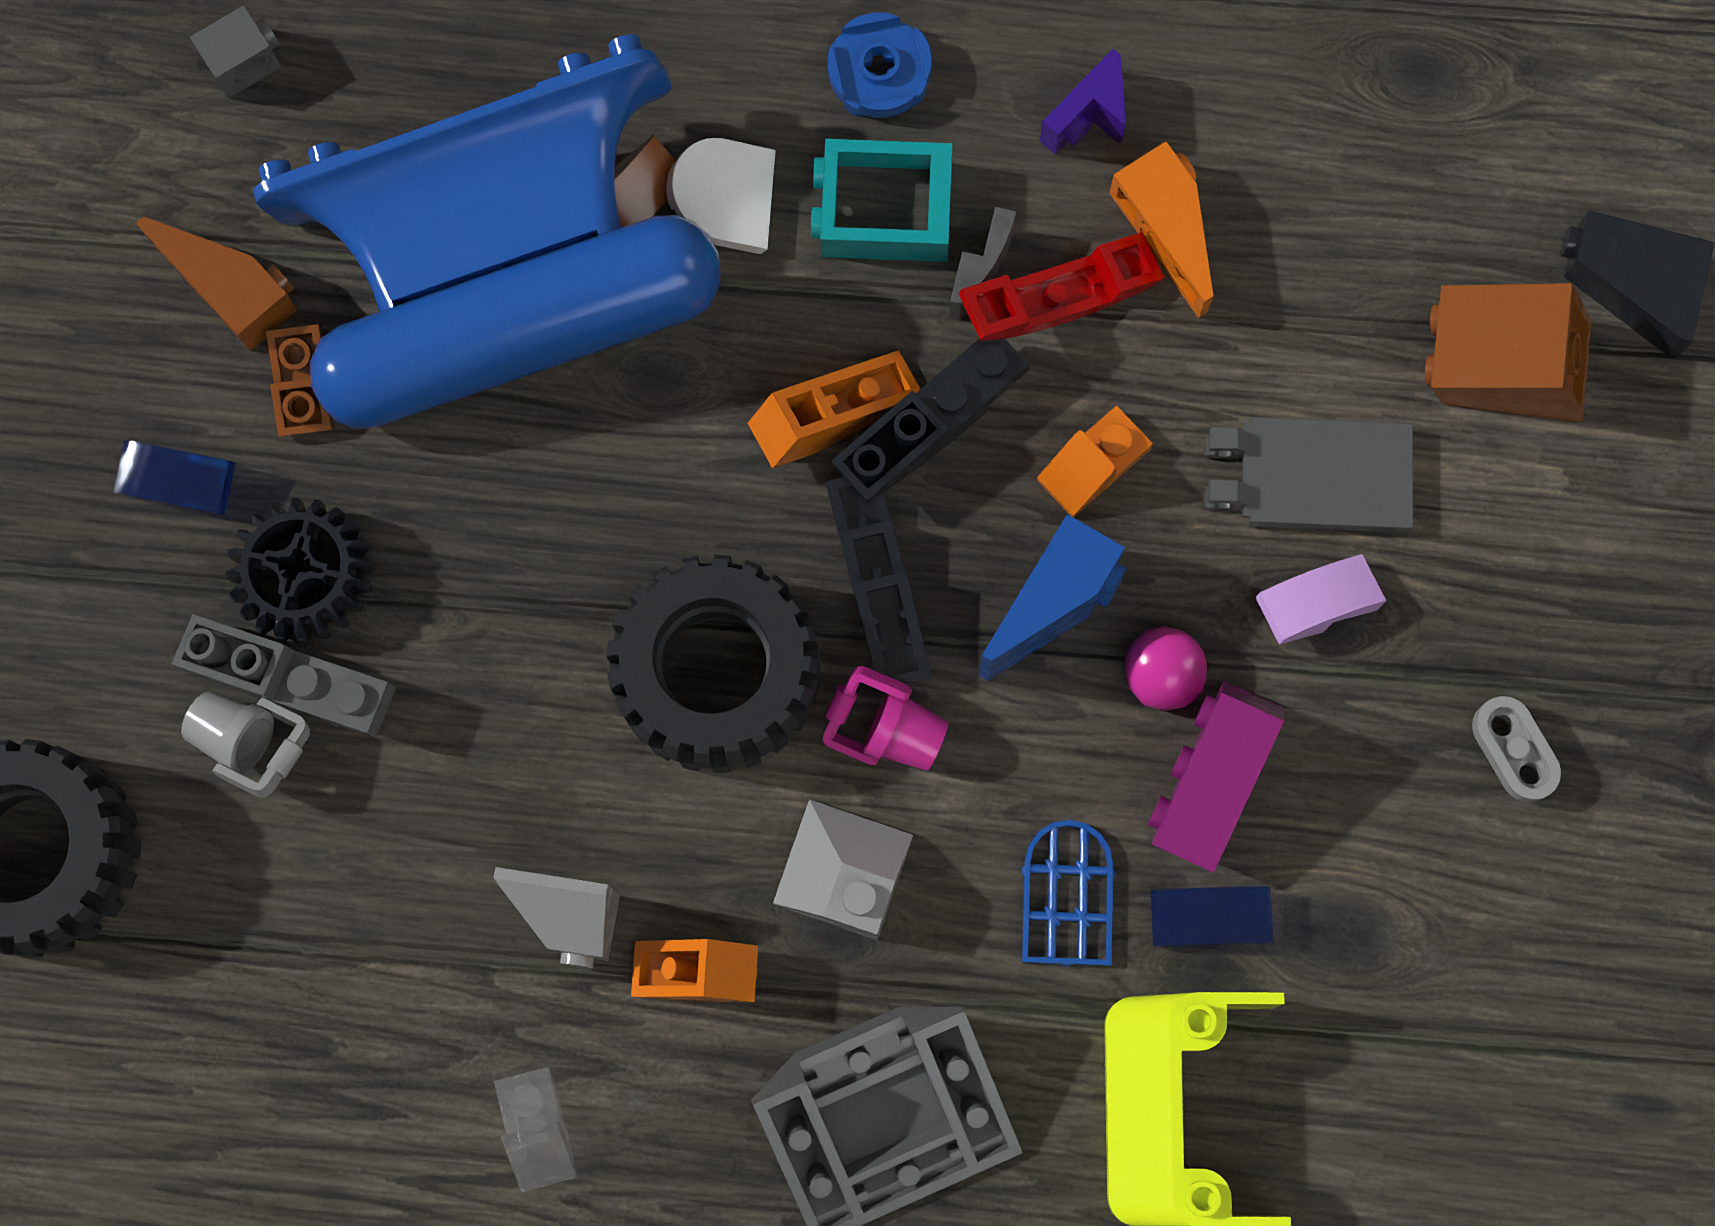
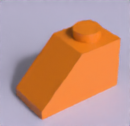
[631,939,758,1002]

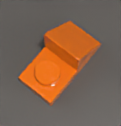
[1037,405,1153,518]

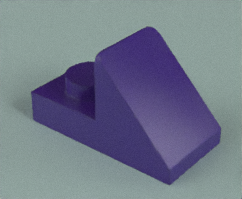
[1040,48,1126,154]

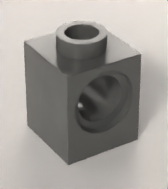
[190,5,282,99]

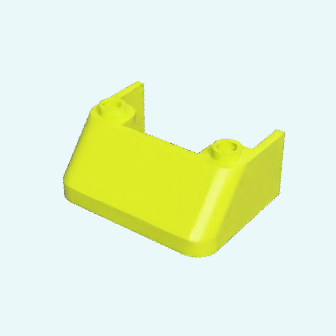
[1105,992,1291,1226]

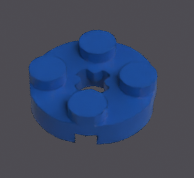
[827,12,932,118]

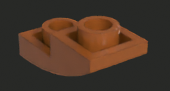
[266,324,333,437]

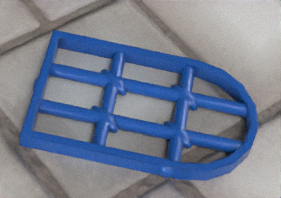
[1022,820,1115,967]

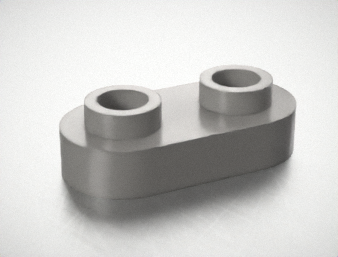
[1472,696,1561,802]

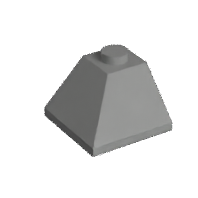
[773,799,913,940]
[494,867,620,969]

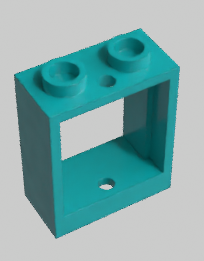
[811,139,952,262]

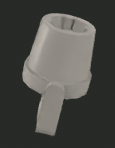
[181,691,310,798]

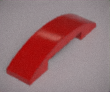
[958,232,1165,341]

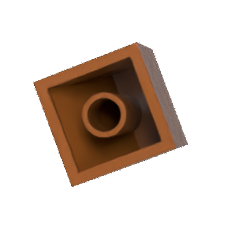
[1425,283,1592,422]

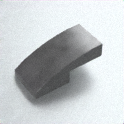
[949,207,1016,320]

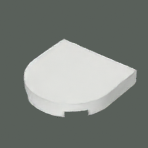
[666,138,775,254]

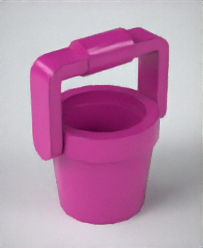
[823,666,949,771]

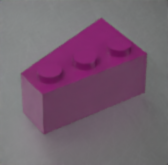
[1147,680,1285,873]

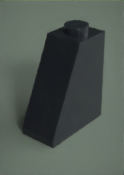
[1560,210,1715,358]

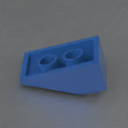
[979,514,1127,681]

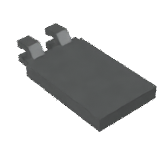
[1204,417,1413,533]

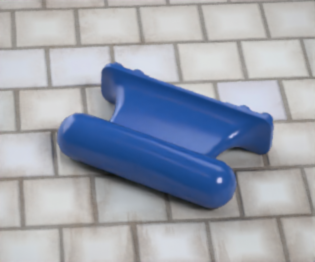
[253,34,721,429]

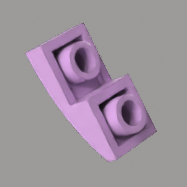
[1256,554,1386,645]

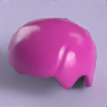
[1124,626,1207,711]

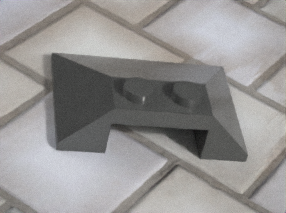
[751,1006,1023,1226]

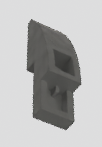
[172,614,396,738]

